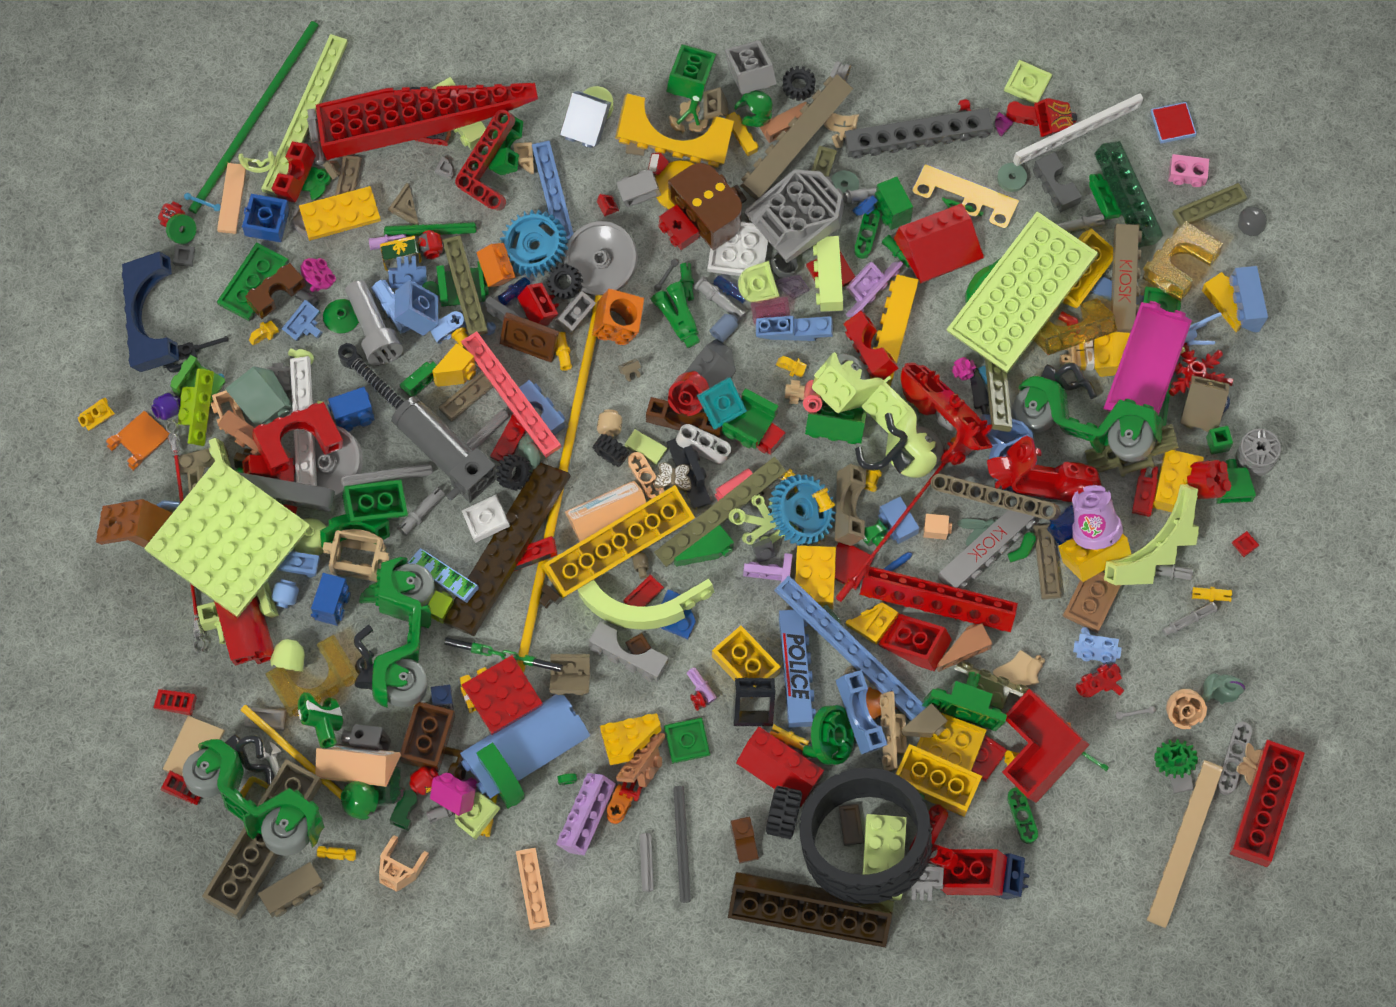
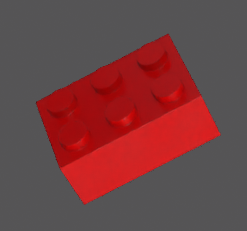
[940,849,1007,896]

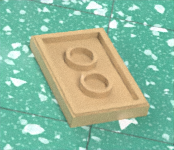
[163,716,225,776]

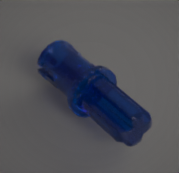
[713,275,746,304]
[498,277,530,305]

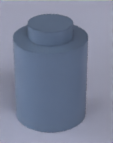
[709,314,738,343]

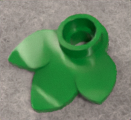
[301,167,332,200]

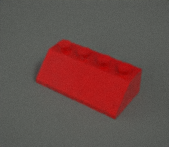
[736,727,824,807]

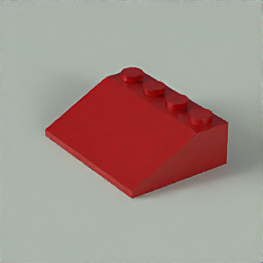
[894,203,984,283]

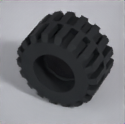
[766,785,802,839]

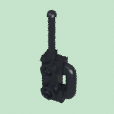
[163,336,229,373]

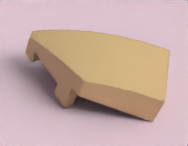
[513,142,534,174]

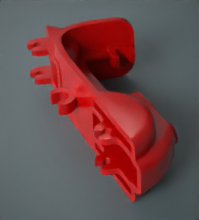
[901,363,993,465]
[987,436,1102,502]

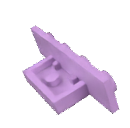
[845,261,903,317]

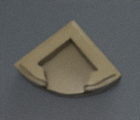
[323,160,340,180]

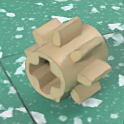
[785,380,805,404]

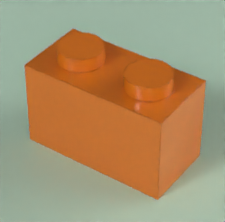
[476,243,516,287]

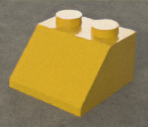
[432,343,476,387]

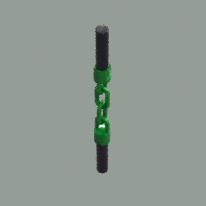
[444,637,563,672]

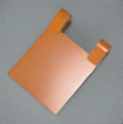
[106,411,170,471]

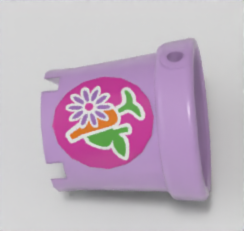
[1072,485,1123,550]

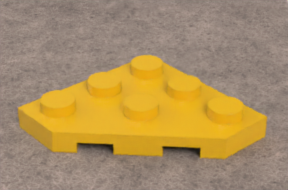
[600,713,661,765]

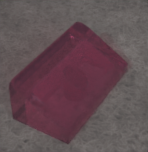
[750,297,790,324]

